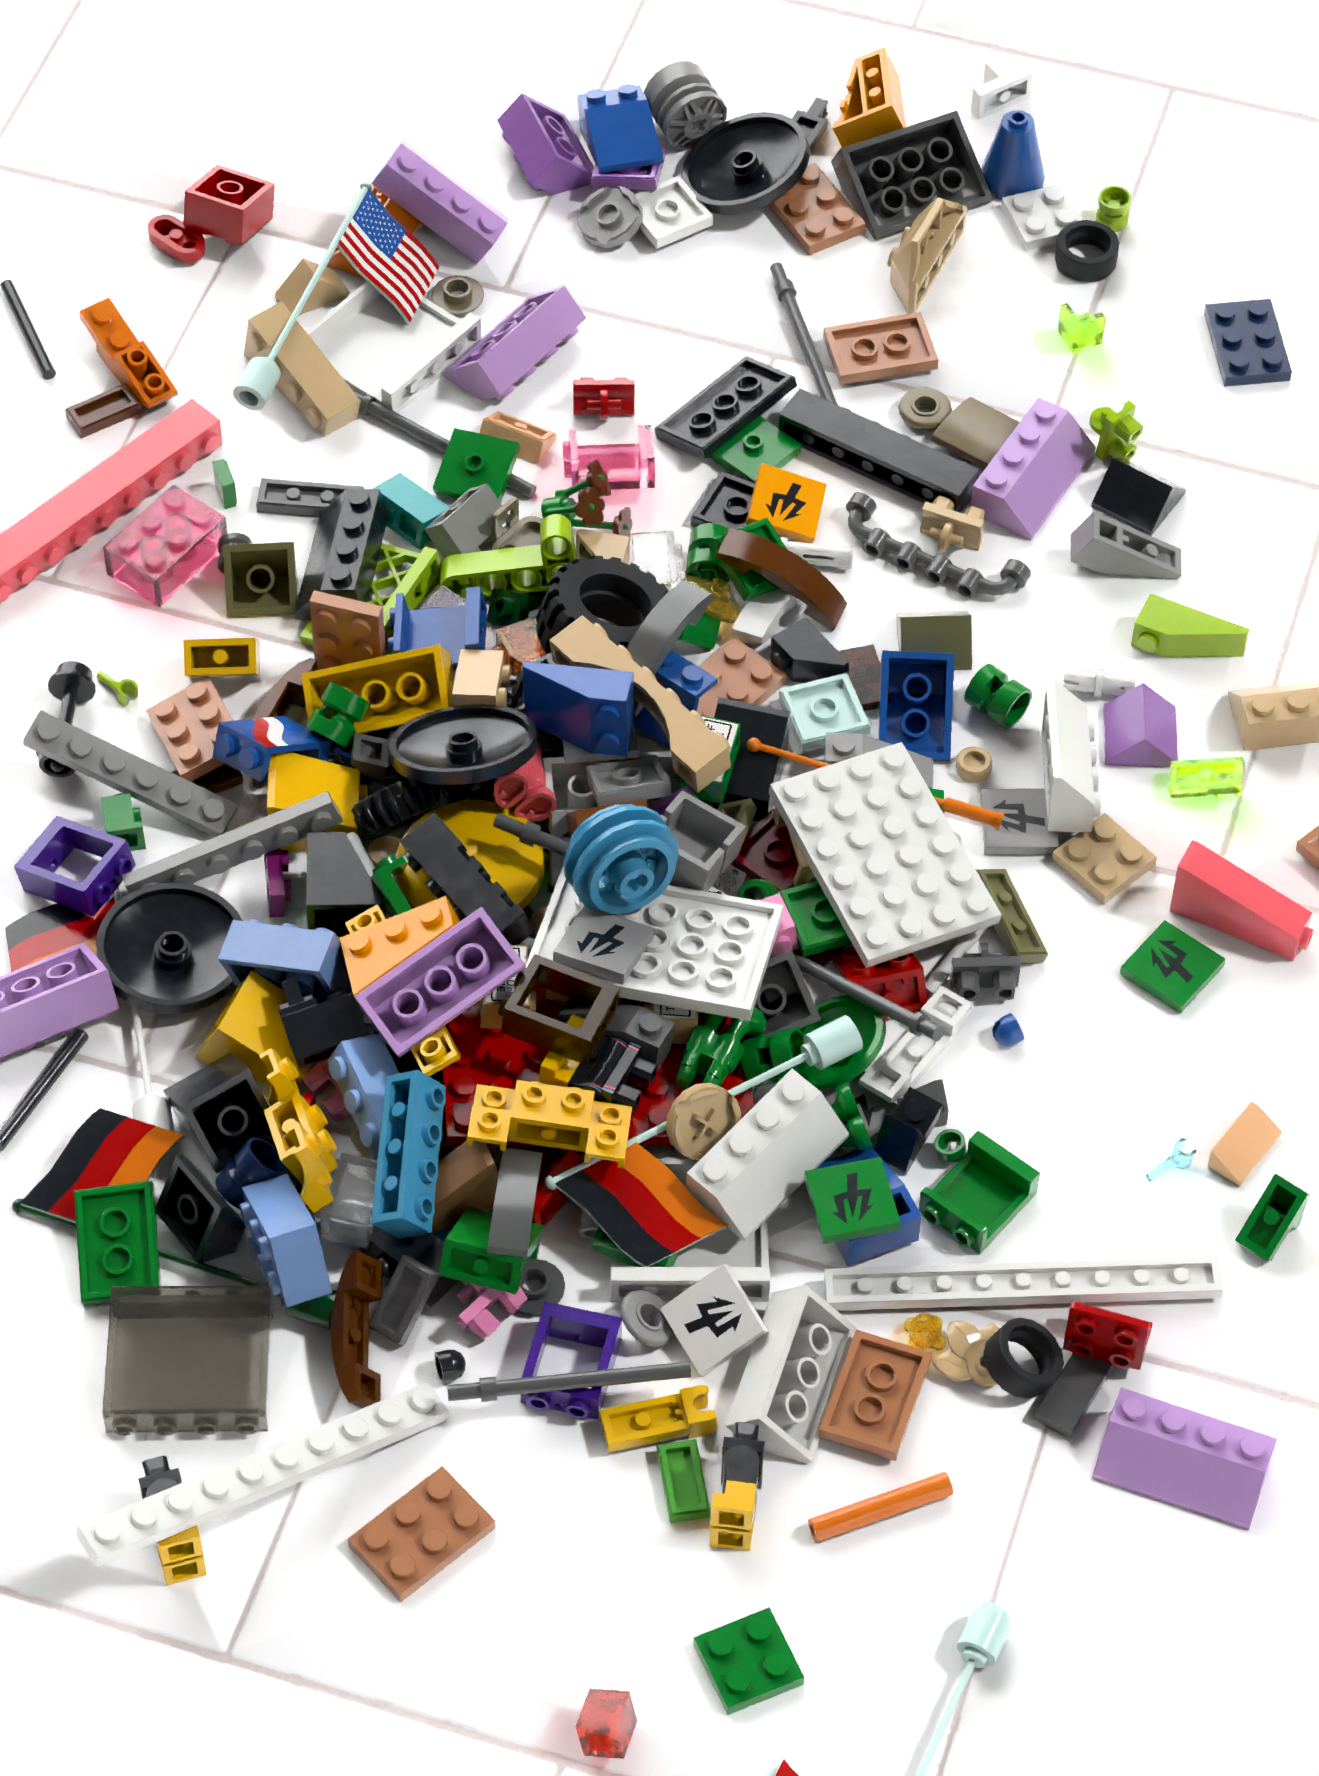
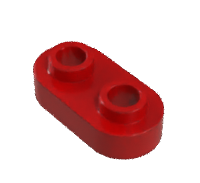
[147,214,206,263]

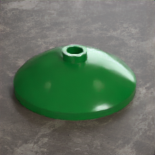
[799,995,886,1090]

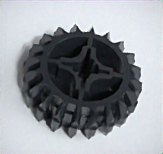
[351,778,450,839]

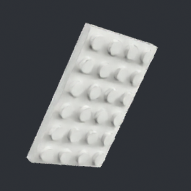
[768,742,1002,968]
[526,867,783,1021]

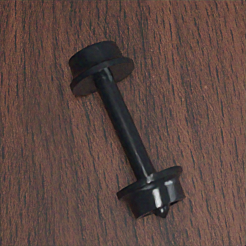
[36,661,96,778]

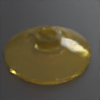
[683,575,742,624]

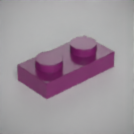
[264,848,291,918]

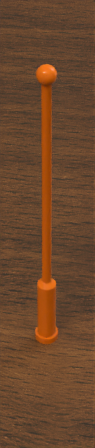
[746,737,1004,830]

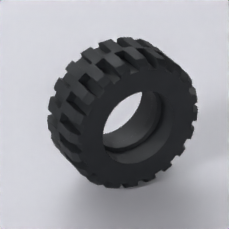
[536,556,669,654]

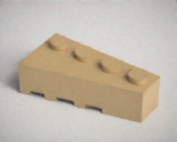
[244,301,361,437]

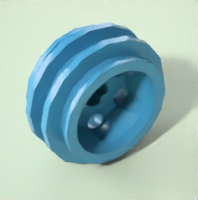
[563,804,679,914]

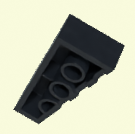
[400,813,534,945]

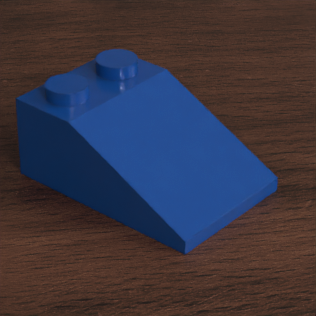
[577,84,664,173]
[878,650,955,761]
[523,661,635,757]

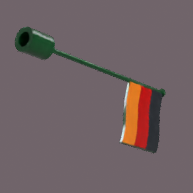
[12,1108,336,1330]

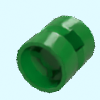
[685,523,730,590]
[964,663,1033,729]
[306,681,371,749]
[741,1027,811,1087]

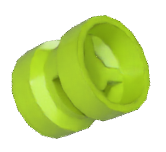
[1096,185,1131,232]

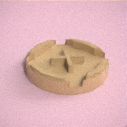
[666,1083,741,1161]

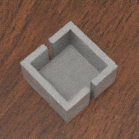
[660,790,746,892]

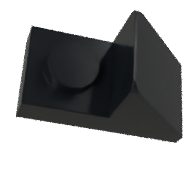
[874,1087,945,1174]

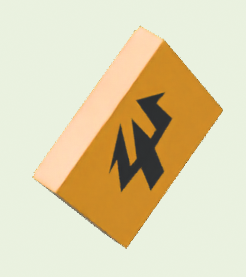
[746,463,827,543]

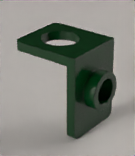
[487,588,544,632]

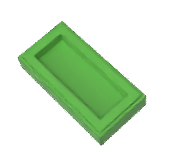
[656,1439,710,1523]

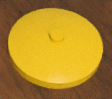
[396,800,545,909]

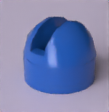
[992,1013,1025,1047]

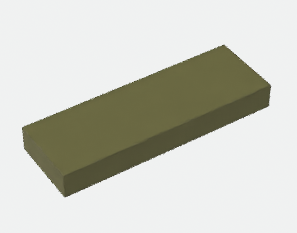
[976,869,1049,963]

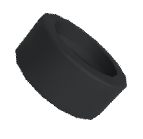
[1055,220,1120,282]
[983,1317,1064,1399]

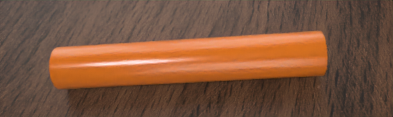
[808,1472,953,1543]

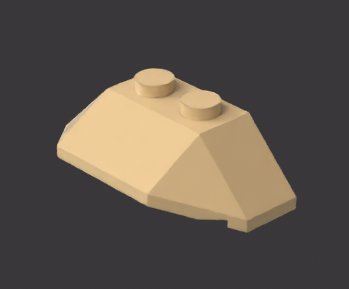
[887,198,967,314]

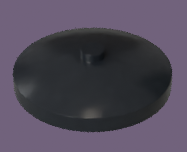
[682,112,810,215]
[389,704,538,785]
[96,882,243,1014]

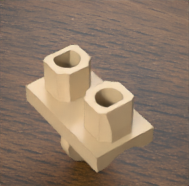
[920,495,985,553]

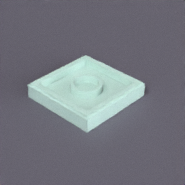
[779,673,871,751]

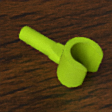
[96,671,138,706]

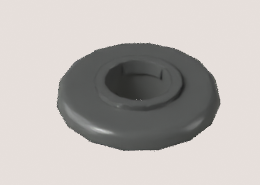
[518,1259,566,1315]

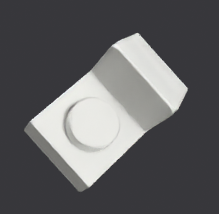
[971,62,1033,120]

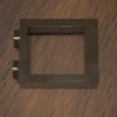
[498,954,620,1065]

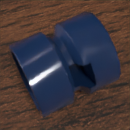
[215,1137,288,1209]

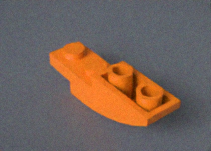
[79,297,178,409]

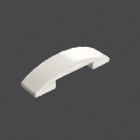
[859,986,973,1103]

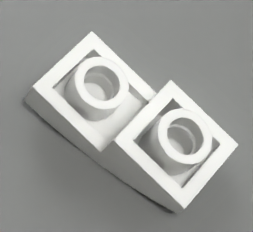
[731,588,796,644]

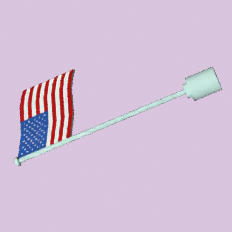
[233,182,440,411]

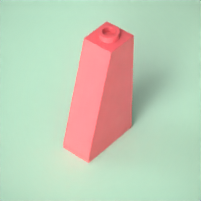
[1170,840,1314,961]

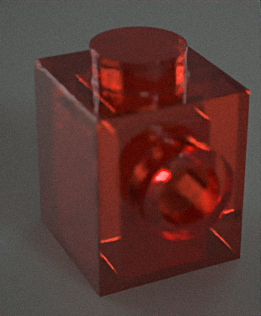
[575,1688,637,1759]

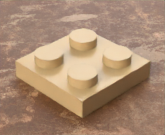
[1052,813,1157,905]

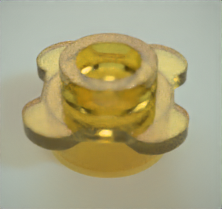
[904,1313,947,1351]

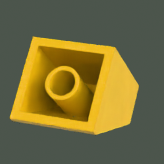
[267,752,368,852]
[195,970,310,1086]

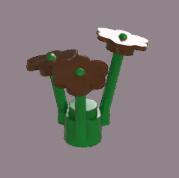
[541,460,633,538]

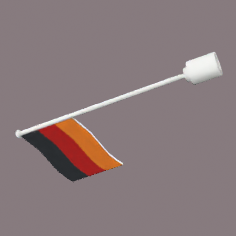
[5,883,175,1132]

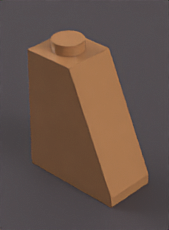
[432,1141,499,1234]

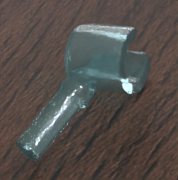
[1146,1138,1197,1182]

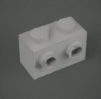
[424,484,509,559]

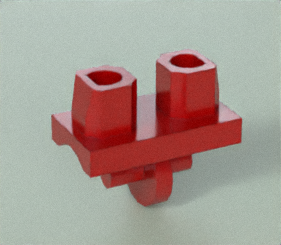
[573,377,635,420]

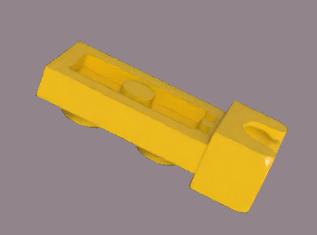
[599,1385,717,1452]

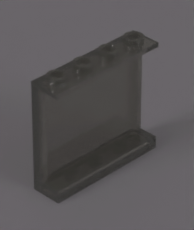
[102,1285,274,1436]

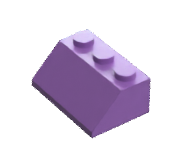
[497,93,594,195]

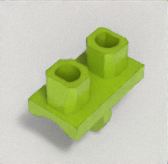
[1089,400,1144,461]

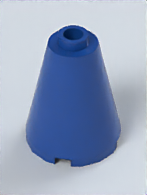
[981,110,1045,201]

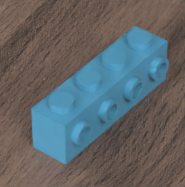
[371,1070,446,1239]

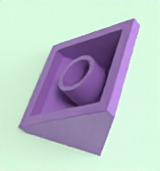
[1103,683,1178,768]

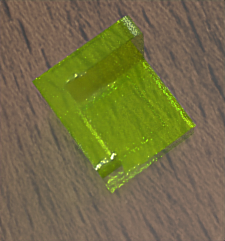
[1058,303,1106,353]

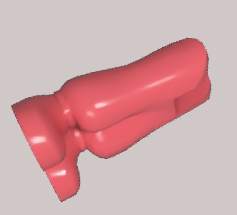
[494,741,556,822]

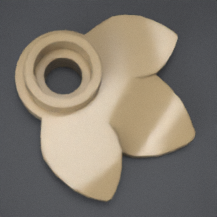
[932,1321,1000,1388]

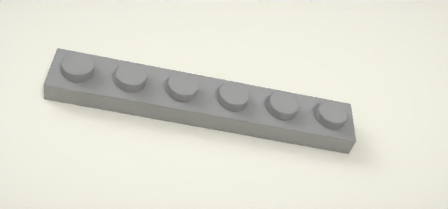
[23,710,238,837]
[122,791,343,893]

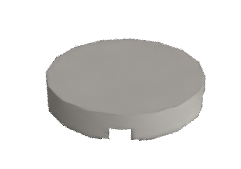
[578,186,643,248]

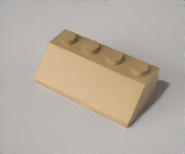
[1227,681,1319,751]

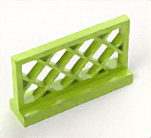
[300,543,441,655]

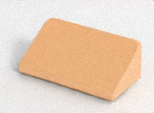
[479,411,557,464]
[1207,1101,1282,1186]

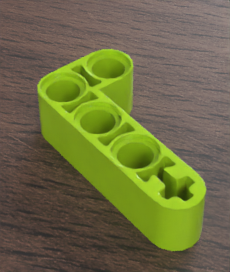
[440,514,576,601]

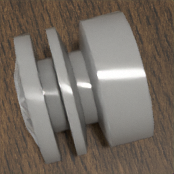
[644,61,727,149]

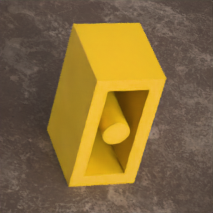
[183,637,261,678]

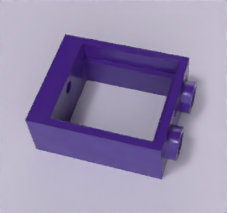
[13,815,136,917]
[520,1301,622,1420]

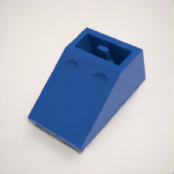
[804,1147,922,1266]

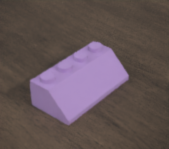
[371,138,508,264]
[443,285,586,401]
[971,398,1096,540]
[354,907,526,1057]
[0,943,120,1061]
[1092,1387,1277,1530]

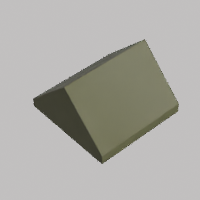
[223,542,298,616]
[895,611,972,670]

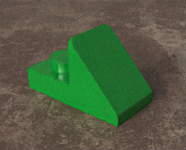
[1235,1173,1310,1261]

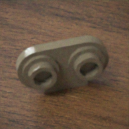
[491,496,543,550]

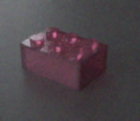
[103,485,228,608]

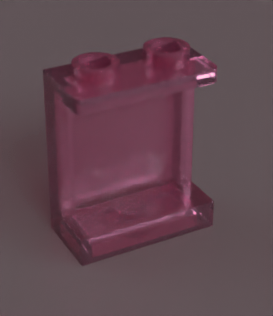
[562,425,655,491]

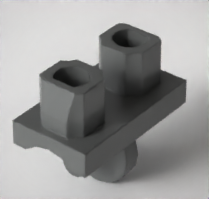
[950,942,1021,1001]

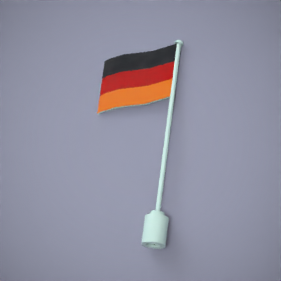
[545,1015,863,1267]

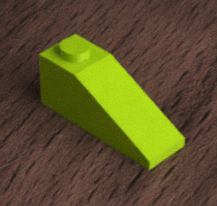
[1131,593,1250,657]

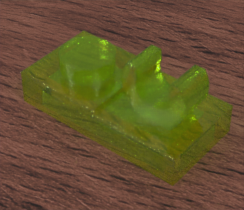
[1168,757,1245,799]

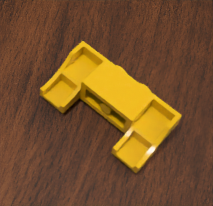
[259,1047,338,1213]
[466,1080,632,1168]

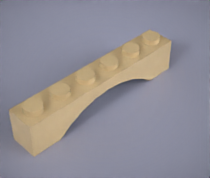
[549,615,731,793]

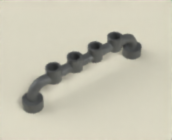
[846,492,1031,598]

